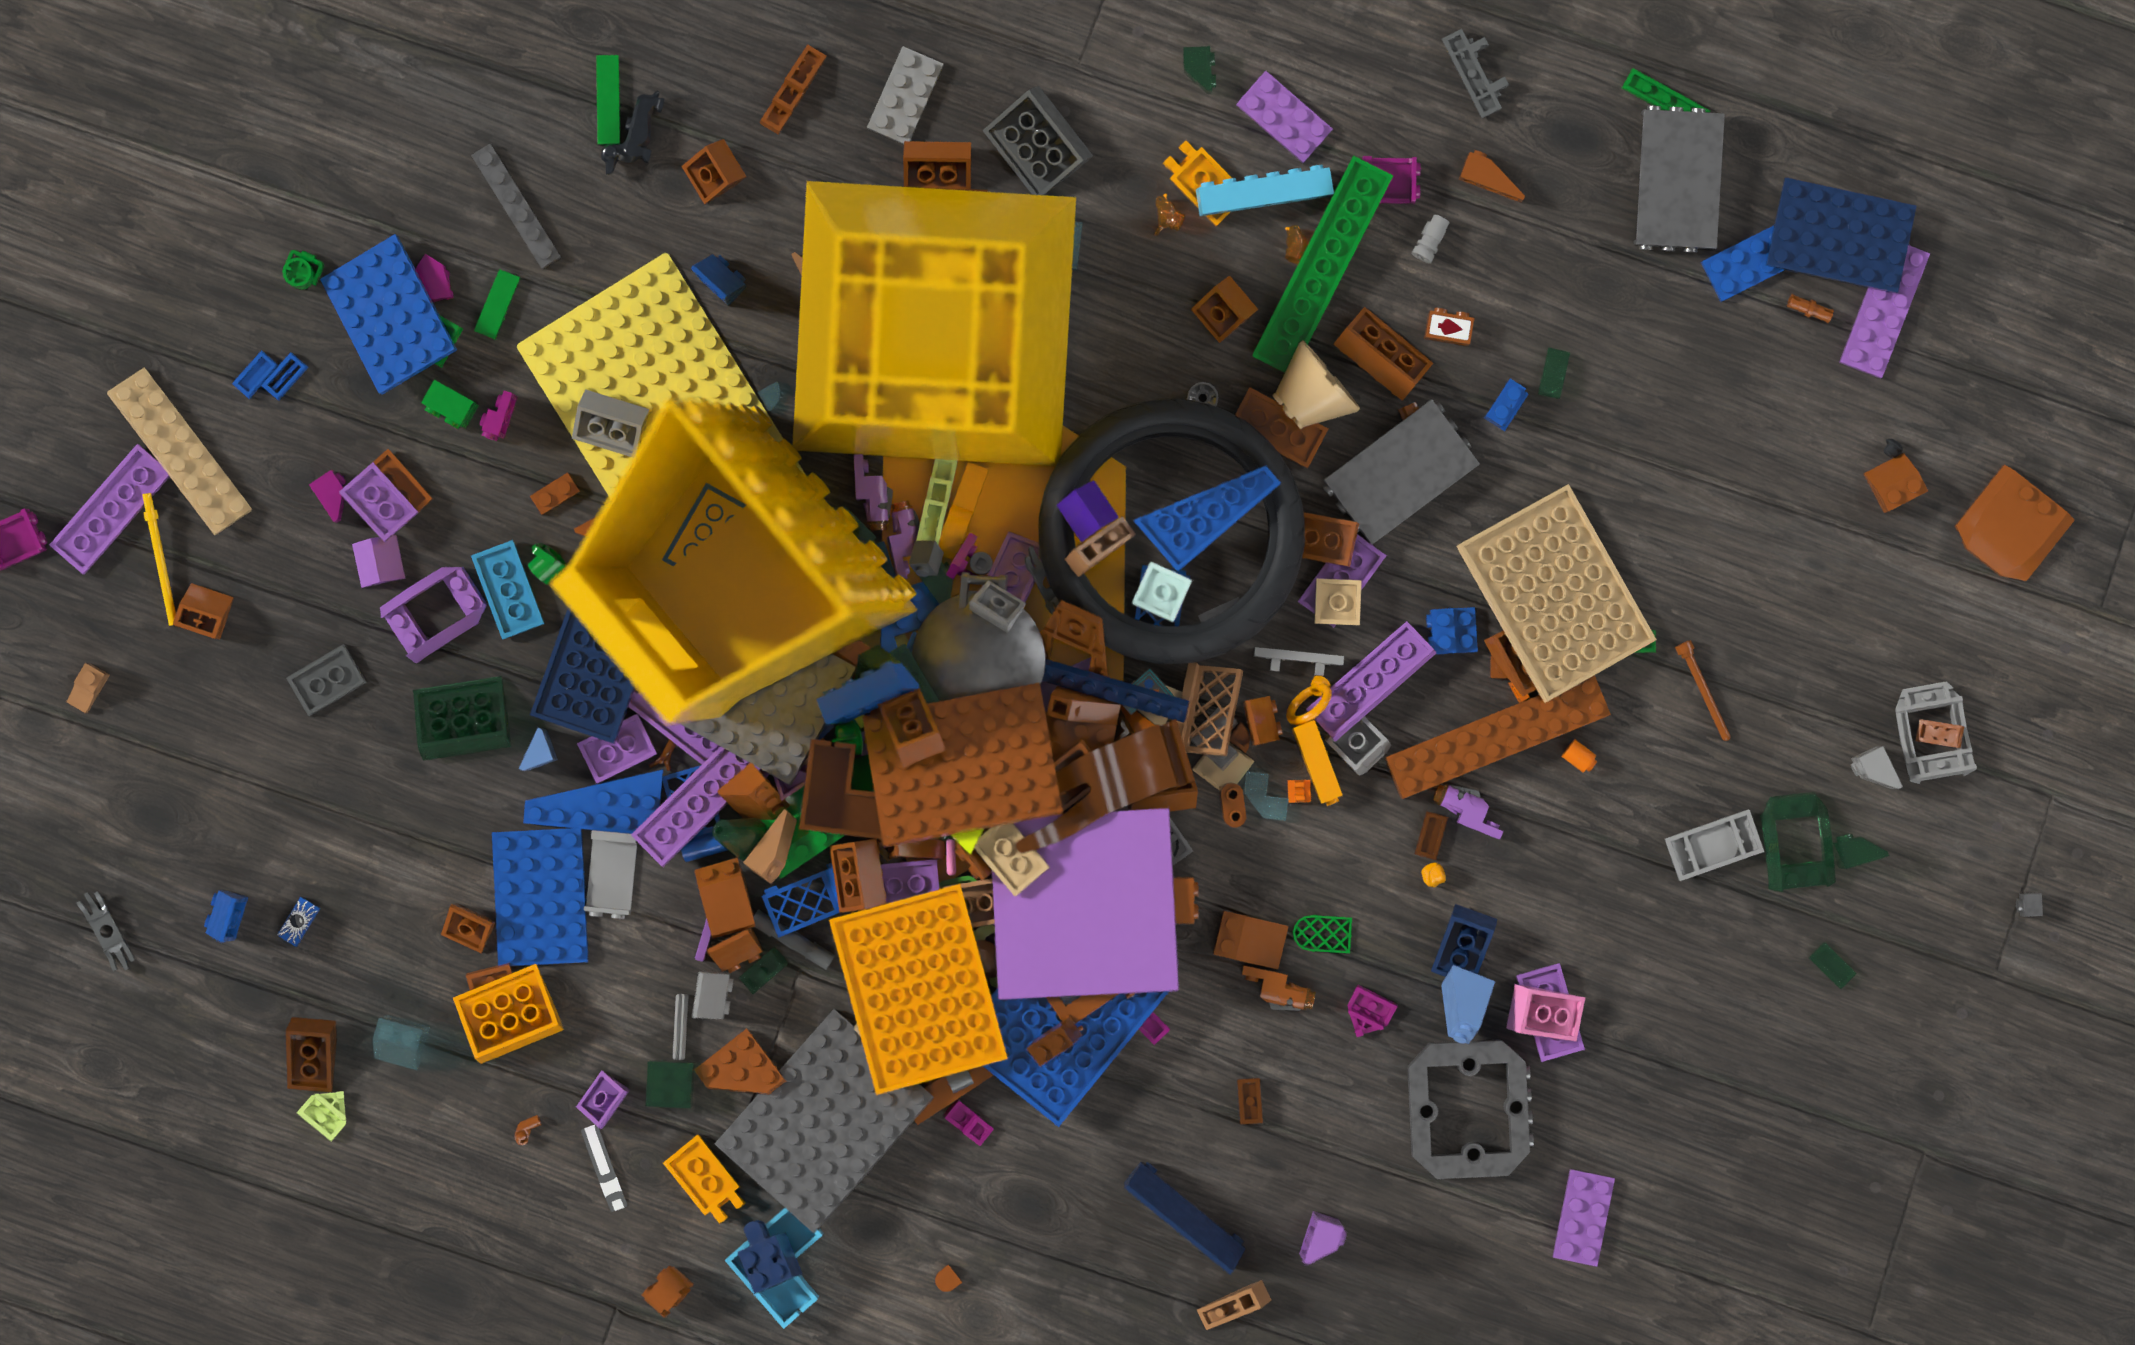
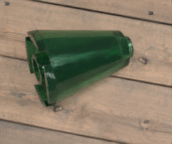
[713,818,769,861]

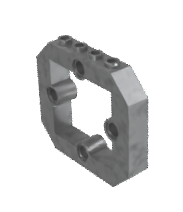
[1408,1040,1534,1179]

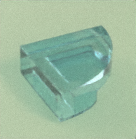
[758,382,780,412]

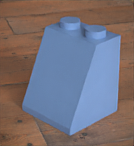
[1441,965,1495,1044]

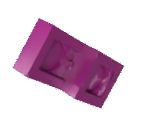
[943,1099,994,1146]

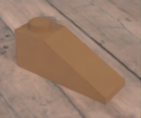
[1065,517,1136,577]
[743,809,797,884]
[1197,1280,1271,1330]

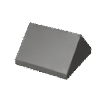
[969,580,1026,633]

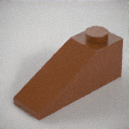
[1459,150,1525,203]

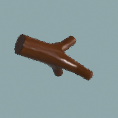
[649,739,676,771]

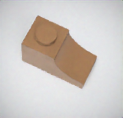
[66,663,110,713]

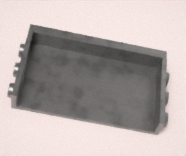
[1634,106,1725,252]
[1322,399,1480,544]

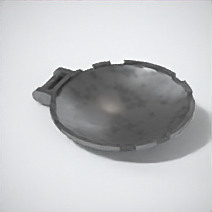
[912,572,1046,704]

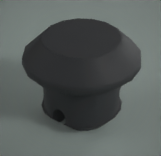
[1883,439,1903,458]

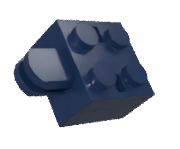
[737,1220,803,1294]

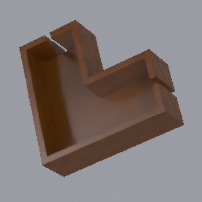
[799,739,882,840]

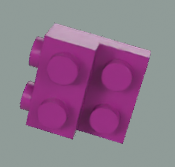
[480,391,518,441]

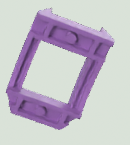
[380,567,487,663]

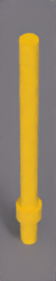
[142,493,176,626]

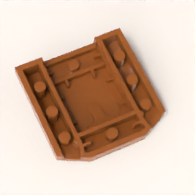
[1955,465,2075,582]

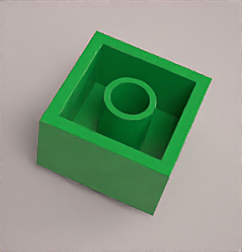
[421,380,479,429]

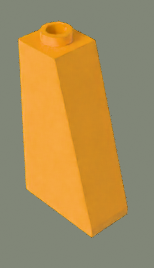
[1292,720,1343,806]

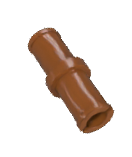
[1787,294,1834,323]

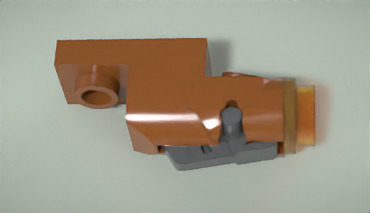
[1241,965,1316,1011]

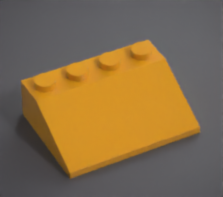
[453,964,564,1064]

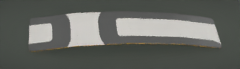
[581,1125,627,1212]

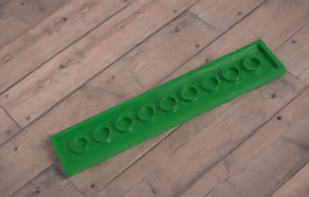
[1252,155,1393,373]

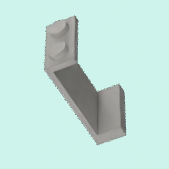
[584,830,638,919]

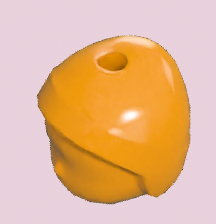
[1421,862,1446,887]

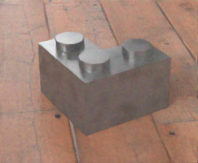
[1191,706,1238,771]

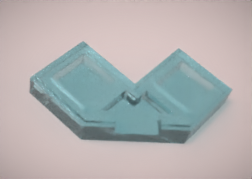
[1244,771,1288,821]

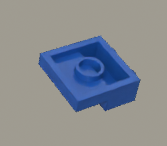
[1426,607,1478,655]

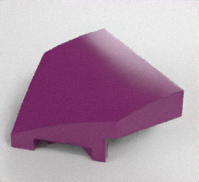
[415,254,454,302]
[1347,985,1398,1037]

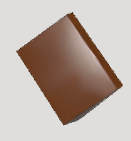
[441,903,496,953]

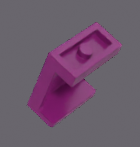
[1362,156,1421,204]
[0,508,47,571]

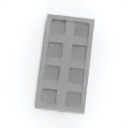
[867,46,944,144]

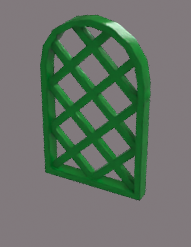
[1293,915,1352,953]

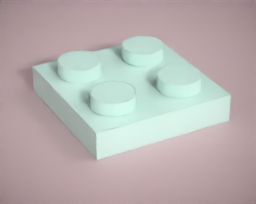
[1132,562,1192,622]

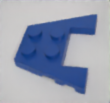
[880,582,940,664]

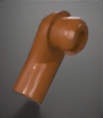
[514,1115,542,1146]

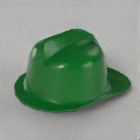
[831,719,863,755]

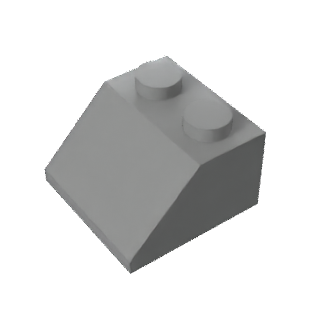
[1851,746,1903,789]

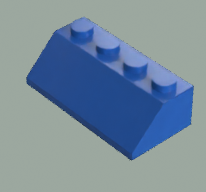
[816,661,920,724]

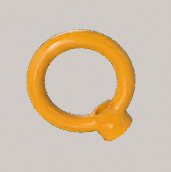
[1286,676,1332,725]

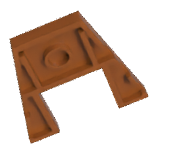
[1040,600,1109,677]

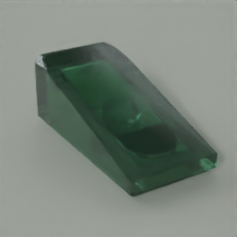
[739,947,789,994]

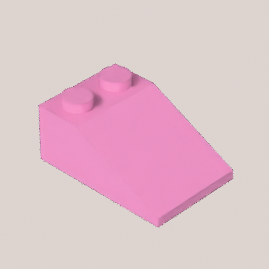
[1506,984,1585,1042]

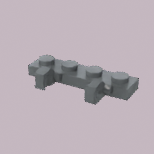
[1442,29,1509,119]

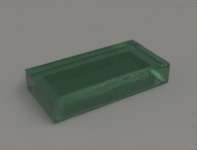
[1808,942,1857,989]

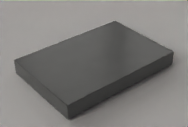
[286,644,367,716]

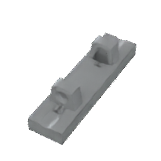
[1253,647,1344,676]

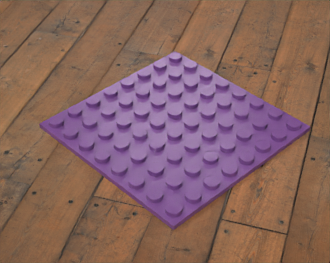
[990,809,1179,999]

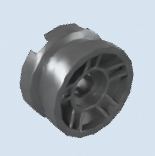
[1187,382,1219,406]

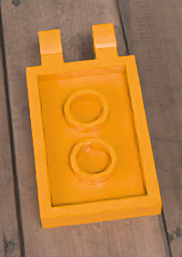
[1163,140,1232,226]
[663,1134,746,1224]

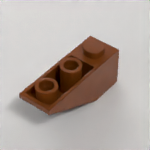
[1046,686,1121,725]

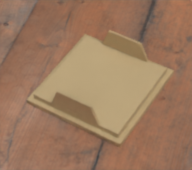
[1192,742,1254,794]

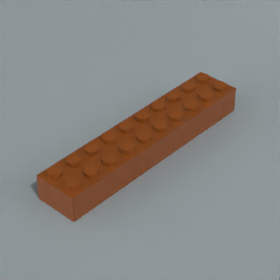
[1384,675,1611,799]

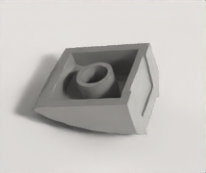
[1325,716,1391,776]

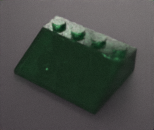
[413,676,511,761]

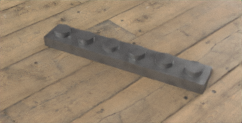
[471,144,561,269]

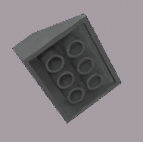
[982,86,1093,195]

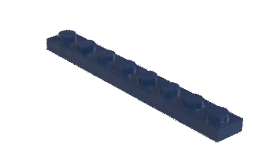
[1042,659,1190,723]

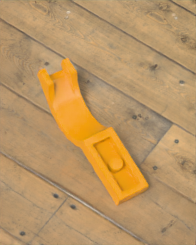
[939,462,989,563]

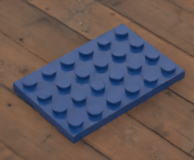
[320,234,457,395]
[492,828,589,966]

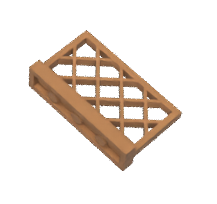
[1177,663,1243,756]

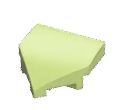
[297,1091,346,1142]

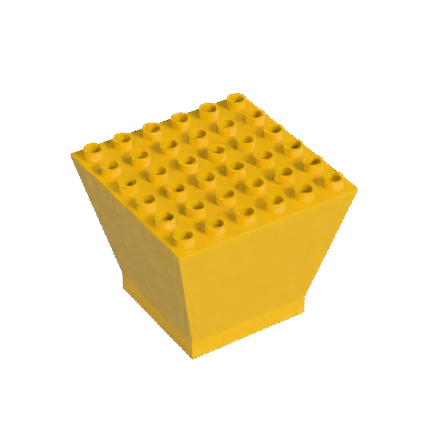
[793,181,1076,466]
[551,398,918,724]

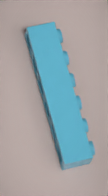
[1196,165,1334,216]

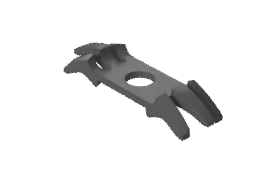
[1025,546,1059,615]
[76,891,135,972]

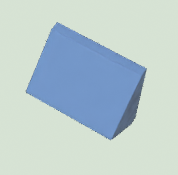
[519,728,558,771]

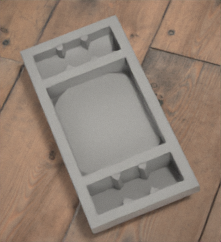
[1664,809,1764,881]

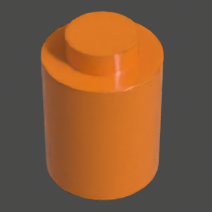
[1561,739,1597,773]

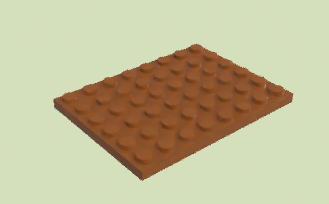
[862,682,1063,847]

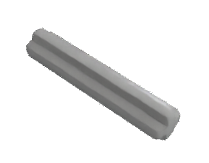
[673,994,688,1060]

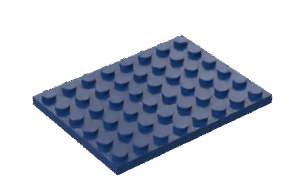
[983,988,1169,1127]

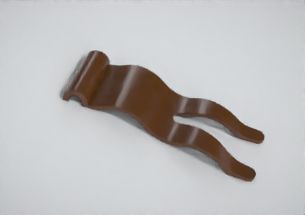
[1016,719,1195,854]

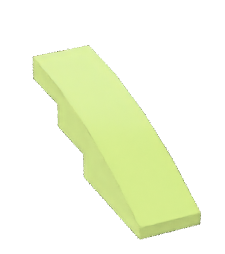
[916,459,958,545]

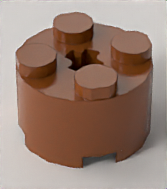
[642,1265,694,1318]

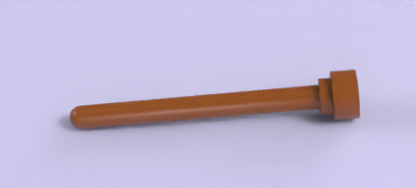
[1675,640,1731,741]

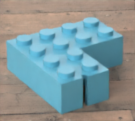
[725,1208,824,1329]

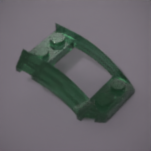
[1760,792,1836,892]

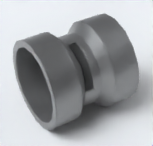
[970,552,993,575]

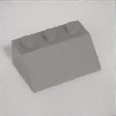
[572,389,649,457]

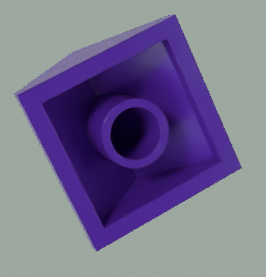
[1056,480,1119,543]

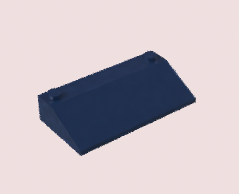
[1124,1162,1246,1274]

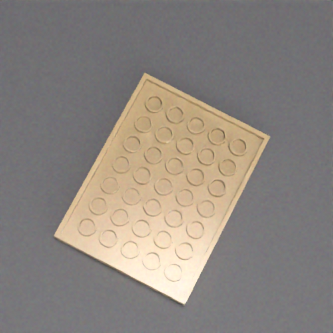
[1456,484,1656,703]

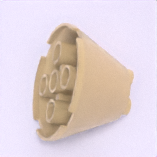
[1272,341,1360,429]

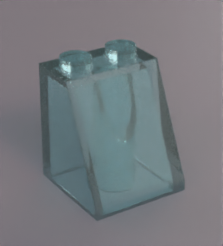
[373,1015,430,1070]

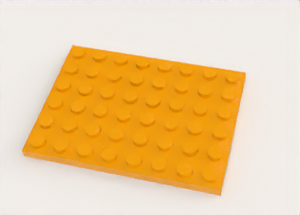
[829,884,1008,1095]

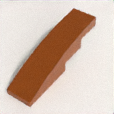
[760,45,826,135]

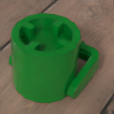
[282,249,324,290]
[528,543,567,585]

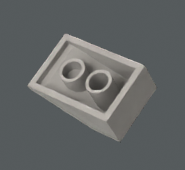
[692,970,734,1019]

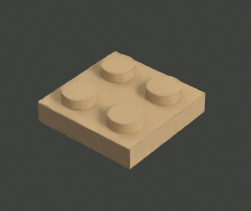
[1314,579,1361,625]

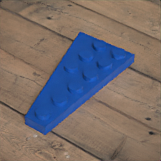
[1133,466,1281,572]
[523,769,664,834]

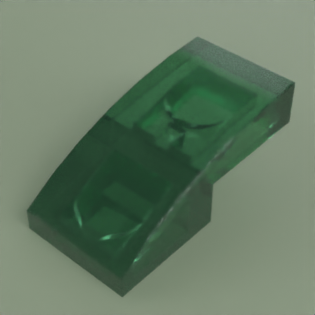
[1538,347,1570,399]

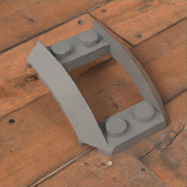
[1895,681,1977,784]

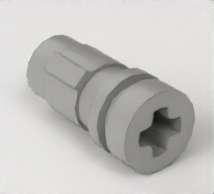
[1412,215,1450,263]

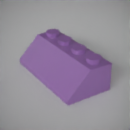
[1299,1211,1346,1264]

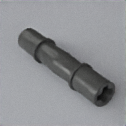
[754,909,835,970]

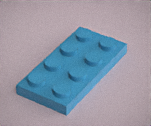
[471,540,545,640]

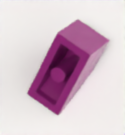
[309,470,347,523]

